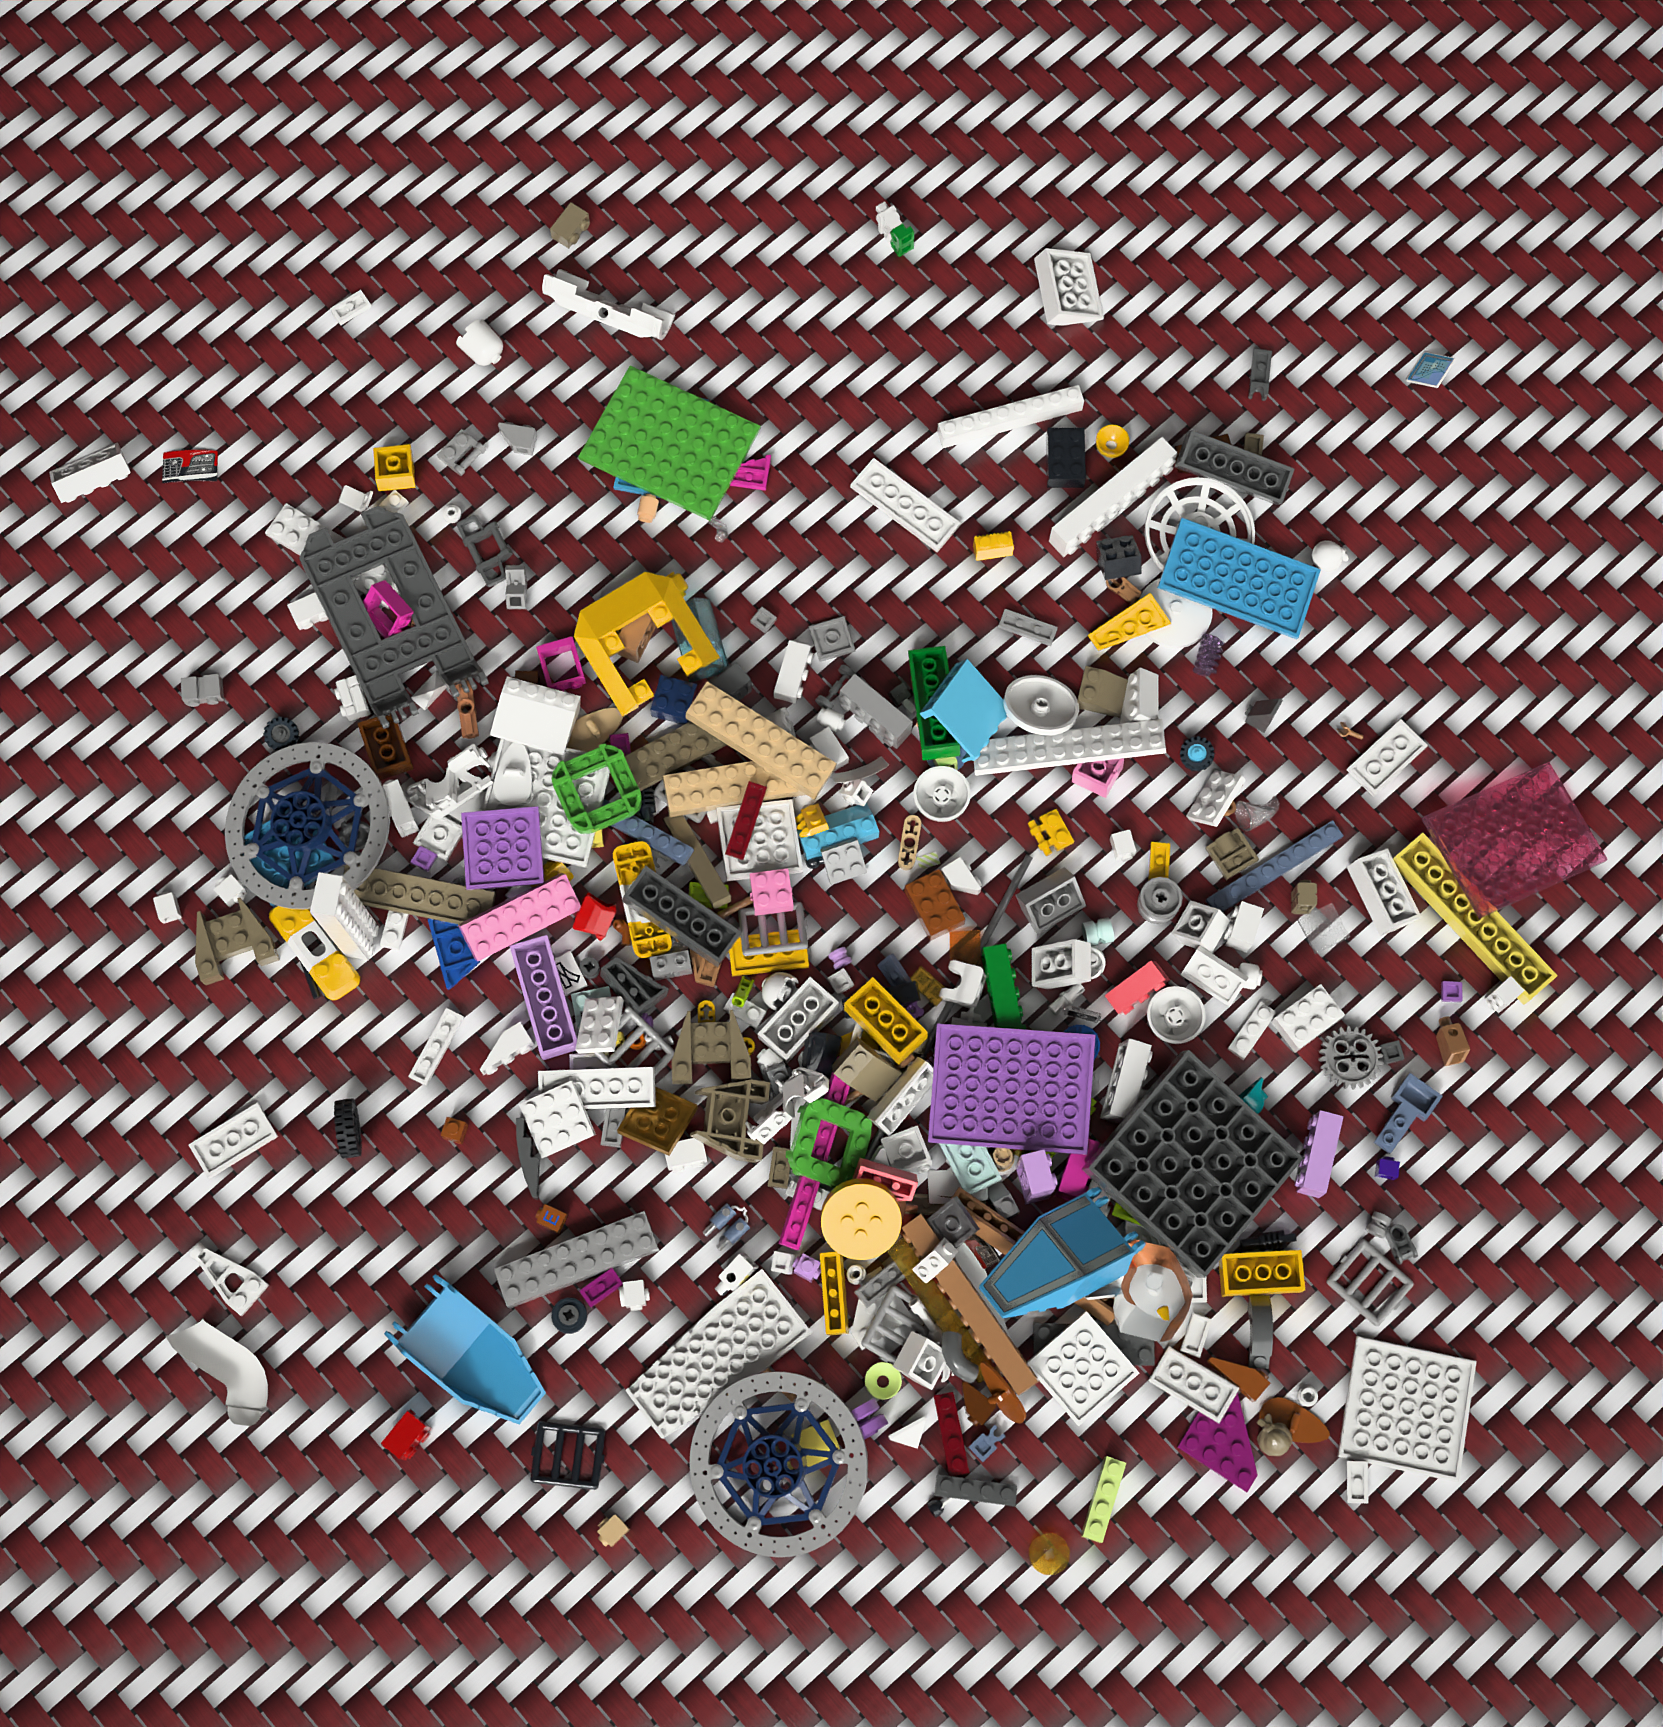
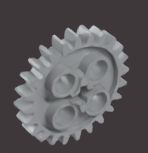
[1318,1026,1383,1090]

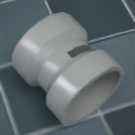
[1365,1211,1392,1238]

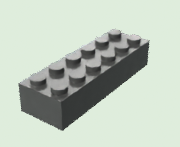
[1174,430,1295,505]
[622,866,742,968]

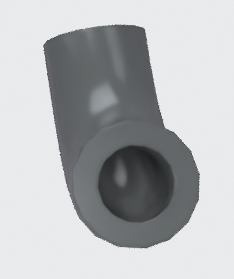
[942,1331,979,1383]

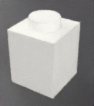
[1110,830,1136,861]
[153,892,182,924]

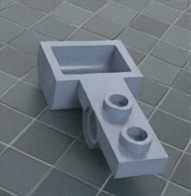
[1373,1073,1443,1154]

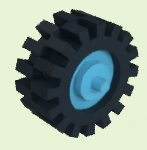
[1180,736,1214,772]

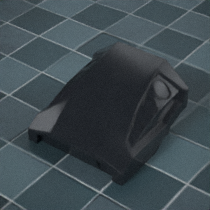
[802,1032,843,1080]

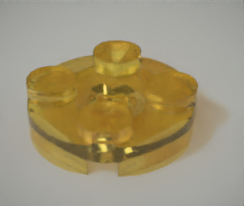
[1029,1533,1070,1575]

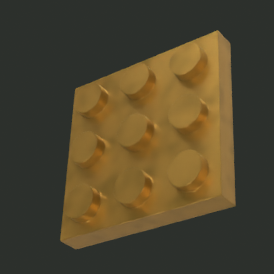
[617,1087,698,1156]

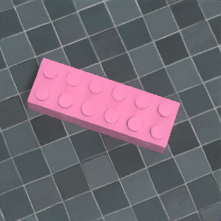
[458,873,581,961]

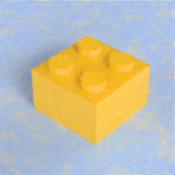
[373,444,416,491]

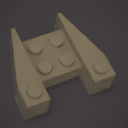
[195,898,280,985]
[672,1010,751,1084]
[690,1079,770,1163]

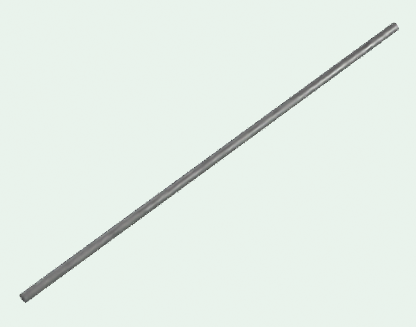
[865,855,1033,1160]

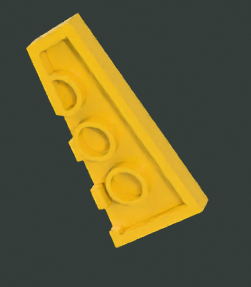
[1088,593,1171,651]

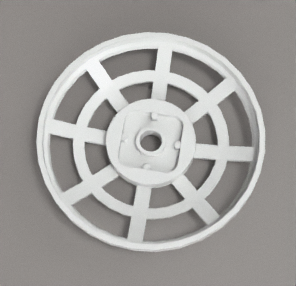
[1145,477,1255,572]

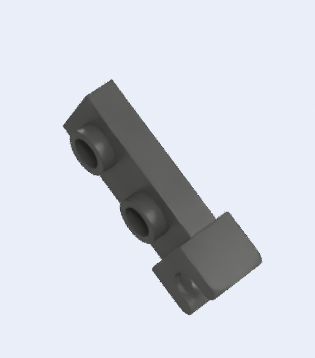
[1248,349,1272,401]

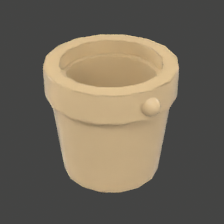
[990,1148,1014,1172]

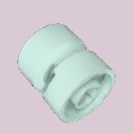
[1082,917,1114,946]

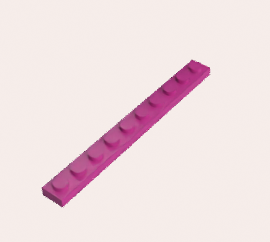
[778,1056,850,1250]

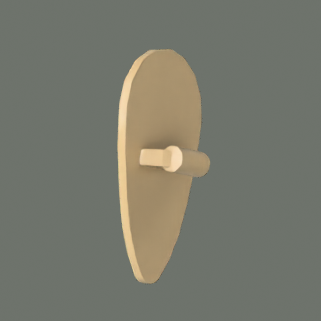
[567,708,623,752]

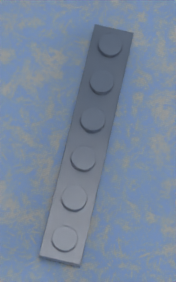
[602,799,694,866]

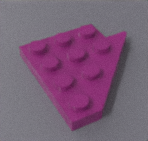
[1177,1393,1258,1493]

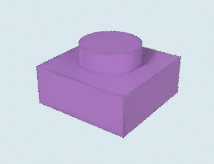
[411,846,438,872]
[1441,981,1463,1003]

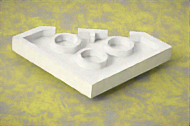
[851,1266,913,1350]

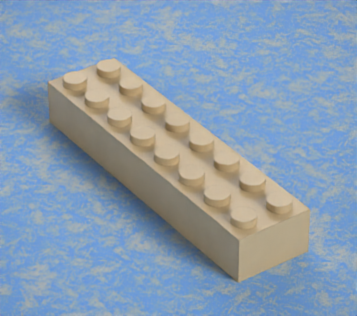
[686,681,837,800]
[663,761,806,817]

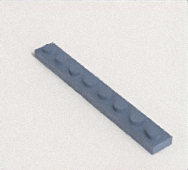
[1205,820,1343,913]

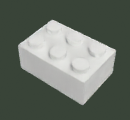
[1032,939,1091,989]
[1271,984,1345,1053]

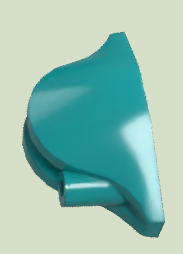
[1238,1077,1268,1114]

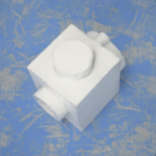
[213,874,248,907]
[619,1280,650,1311]

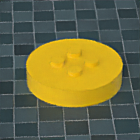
[821,1178,902,1260]

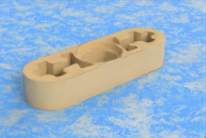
[898,815,921,870]

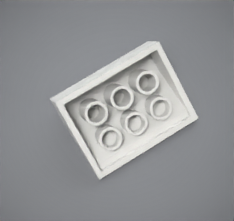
[1034,248,1104,325]
[490,676,581,755]

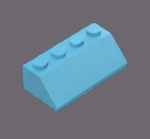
[796,803,879,860]

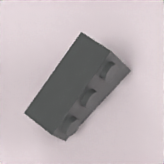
[600,957,669,1016]

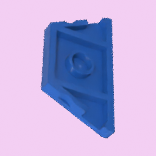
[427,918,480,990]

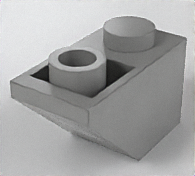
[498,422,537,456]

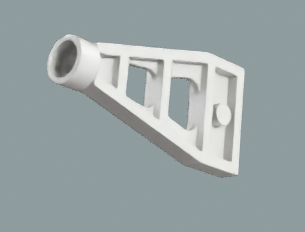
[190,1243,269,1316]

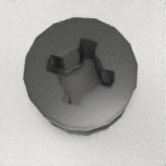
[580,957,600,979]

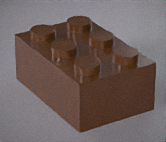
[357,714,414,780]

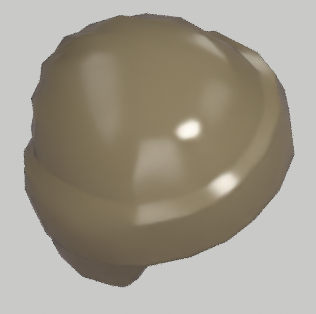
[1257,1414,1292,1456]

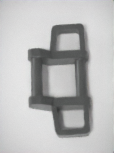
[457,515,513,587]

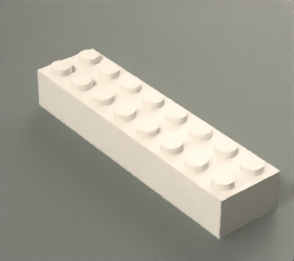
[1049,437,1177,557]

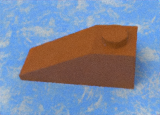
[1206,1357,1271,1402]

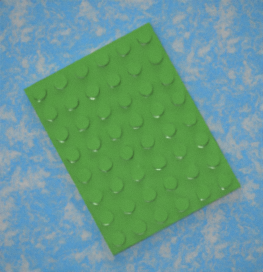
[578,366,761,521]

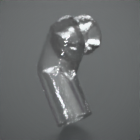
[709,516,728,543]

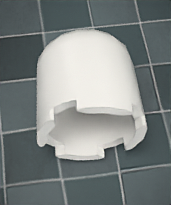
[456,319,503,366]

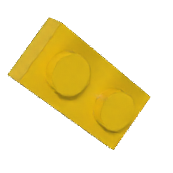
[1148,842,1170,881]

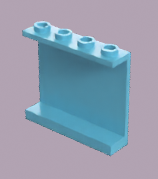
[920,659,1007,763]

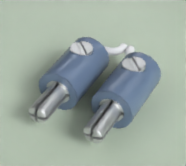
[703,1203,750,1251]

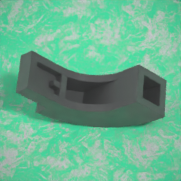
[1248,1294,1273,1369]

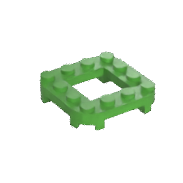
[551,744,642,834]
[786,1098,872,1188]

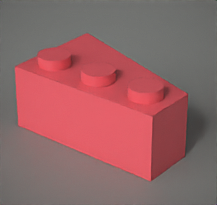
[1104,961,1170,1015]
[853,1158,918,1201]

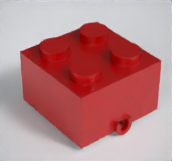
[381,1409,431,1460]

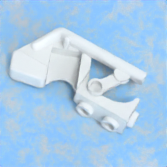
[407,744,494,819]
[745,1067,829,1144]

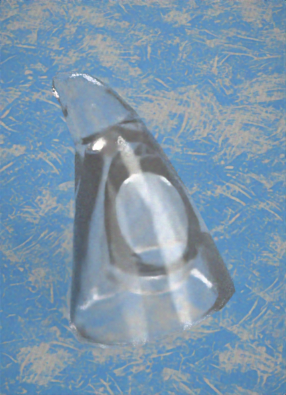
[1235,796,1279,832]

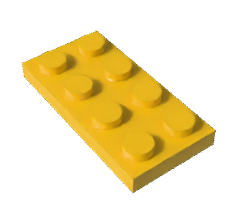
[729,929,809,977]

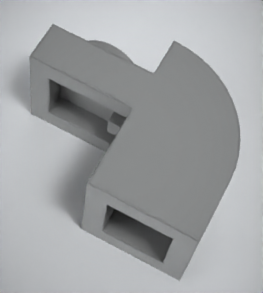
[505,565,527,609]

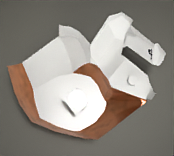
[1084,1231,1193,1342]

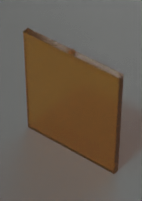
[949,930,981,966]

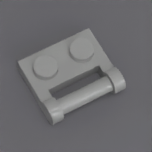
[437,429,486,476]

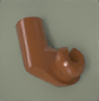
[612,919,631,946]

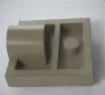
[1205,828,1259,880]

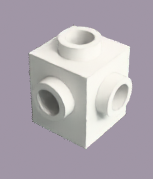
[838,779,873,806]

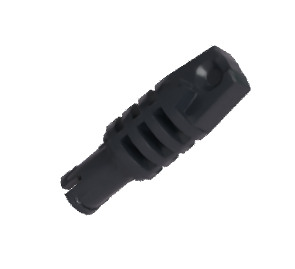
[639,786,656,824]
[1240,1230,1297,1251]

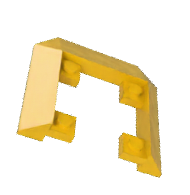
[574,572,720,717]

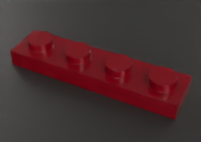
[725,781,767,860]
[933,1392,970,1477]

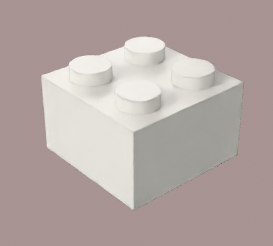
[1172,901,1230,953]
[1223,901,1264,953]
[892,1331,946,1390]

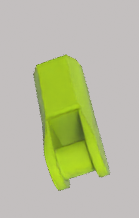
[732,976,754,1008]

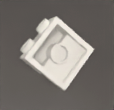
[881,1126,932,1173]

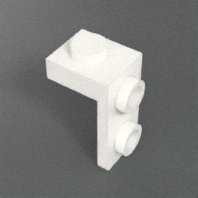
[912,1237,959,1283]

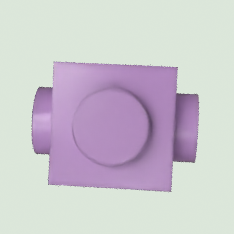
[792,1253,821,1283]

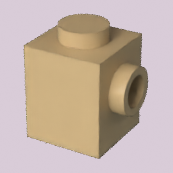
[597,1514,630,1547]

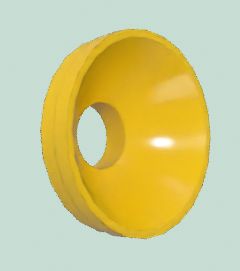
[1096,425,1130,458]

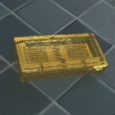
[910,966,945,1007]

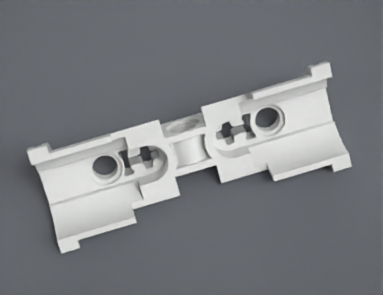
[542,269,675,340]

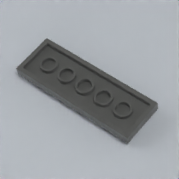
[1033,1323,1155,1366]

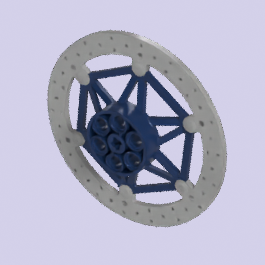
[225,742,390,910]
[689,1371,868,1557]

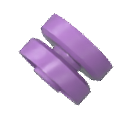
[843,1398,888,1442]

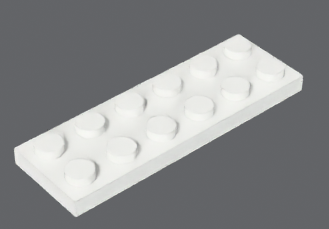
[850,458,960,552]
[538,1067,656,1109]

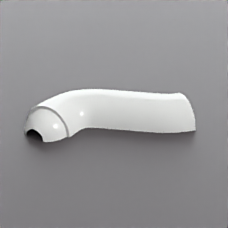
[165,1318,268,1426]

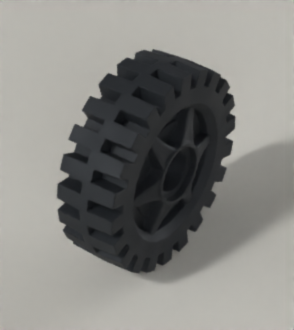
[334,1098,362,1159]

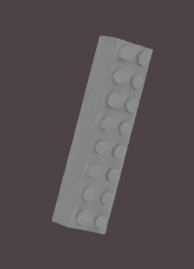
[494,1211,659,1309]

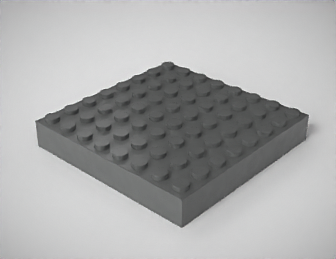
[1082,1050,1303,1278]

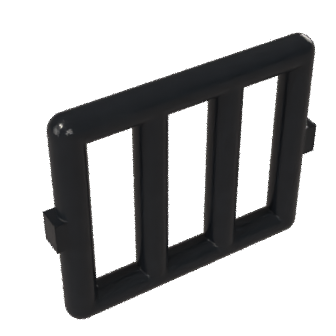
[530,1421,606,1490]

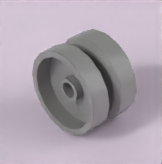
[1137,877,1183,924]

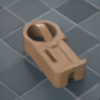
[1106,577,1141,606]

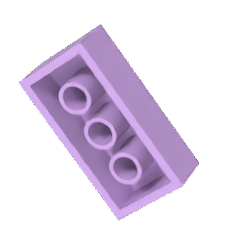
[1294,1110,1343,1198]
[1015,1149,1057,1204]

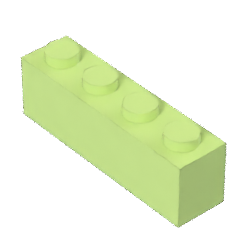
[1081,1456,1126,1543]

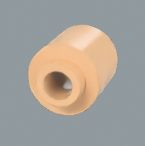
[637,494,659,523]

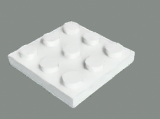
[519,1080,596,1159]

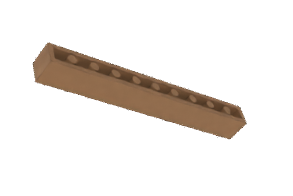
[949,1187,1115,1326]
[902,1214,1040,1396]

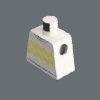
[715,1253,759,1296]

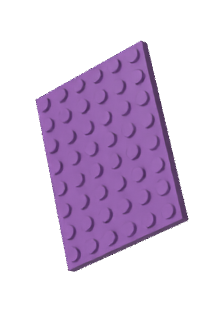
[928,1024,1096,1155]

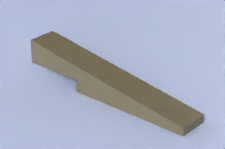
[663,815,731,909]

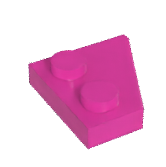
[730,455,771,491]

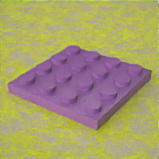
[461,806,544,890]

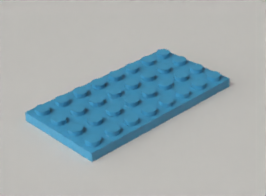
[1157,518,1321,640]

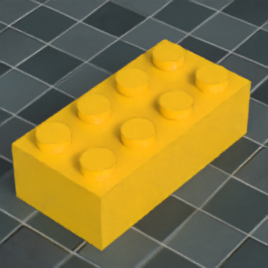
[844,977,928,1065]
[1219,1250,1305,1297]

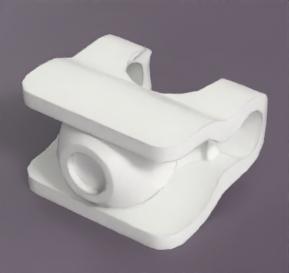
[939,960,986,1009]

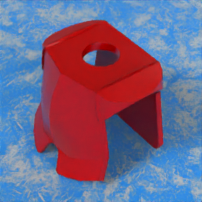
[573,892,617,941]

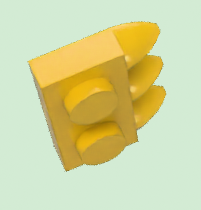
[795,804,829,837]

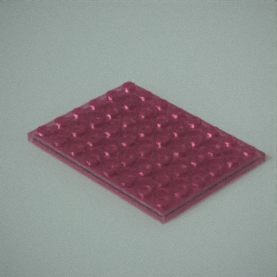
[1421,762,1608,919]

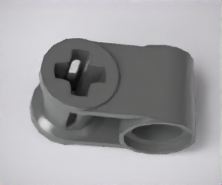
[1385,1224,1418,1265]

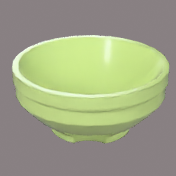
[865,1362,902,1400]

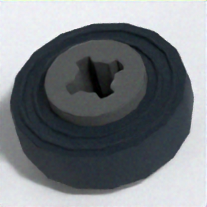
[551,1297,587,1334]

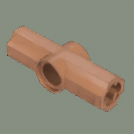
[455,681,479,739]

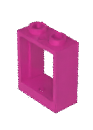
[363,580,414,639]
[536,636,586,691]

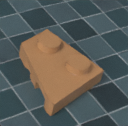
[689,948,721,987]

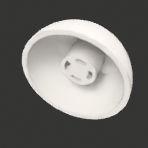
[914,766,971,822]
[1147,986,1205,1044]

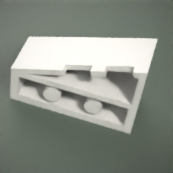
[1119,668,1158,724]

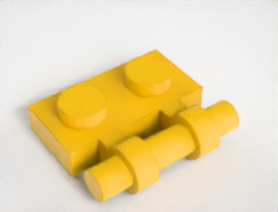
[1028,809,1074,856]

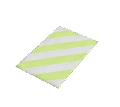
[916,851,940,870]

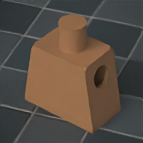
[1436,1016,1470,1066]

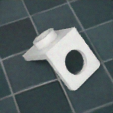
[339,485,373,512]

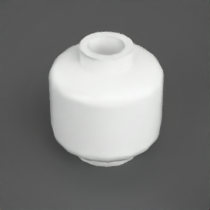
[1235,963,1263,990]

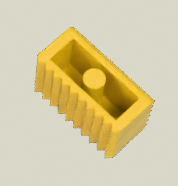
[973,531,1014,561]

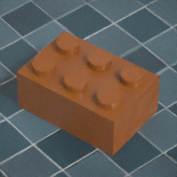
[904,869,966,941]

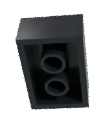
[1046,428,1086,488]

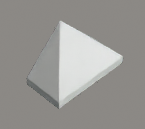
[411,671,447,710]
[888,1416,926,1449]

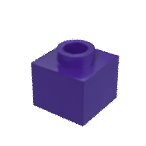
[1375,1156,1400,1180]

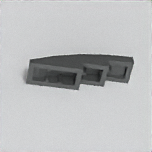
[516,1118,540,1200]

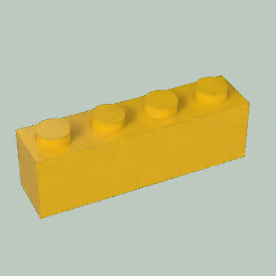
[820,1252,849,1335]

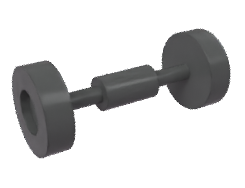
[815,665,856,709]

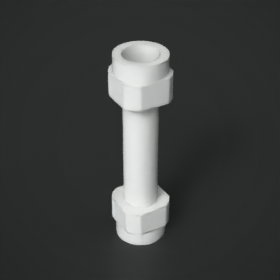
[909,1298,943,1342]

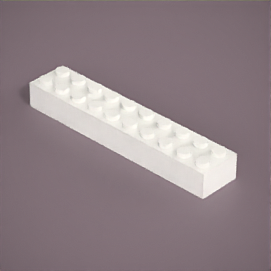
[310,872,379,961]

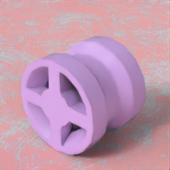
[828,947,852,970]

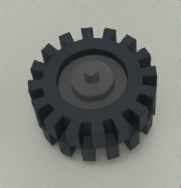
[263,717,300,751]

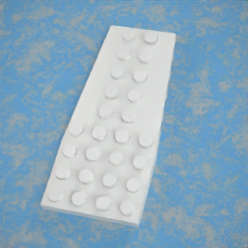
[626,1269,812,1439]

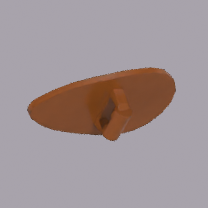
[980,1361,1026,1423]
[1259,1397,1330,1443]

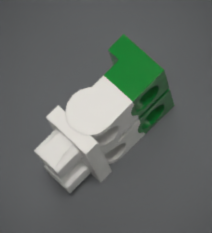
[876,202,914,257]

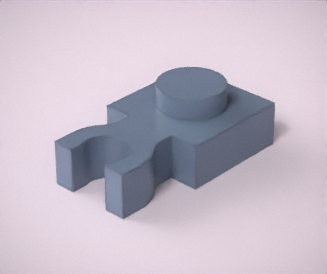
[968,1425,1005,1462]

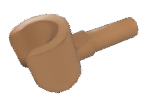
[1336,722,1363,740]

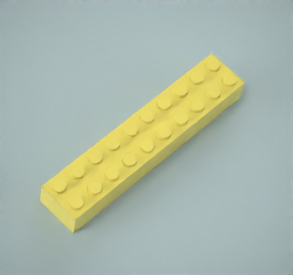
[1393,833,1557,1005]

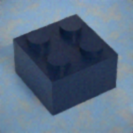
[650,675,698,725]

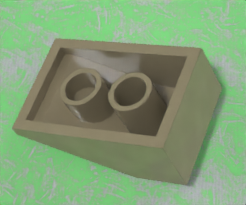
[1077,666,1128,718]
[832,1037,902,1102]

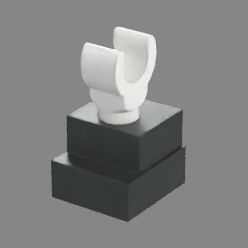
[887,682,916,715]

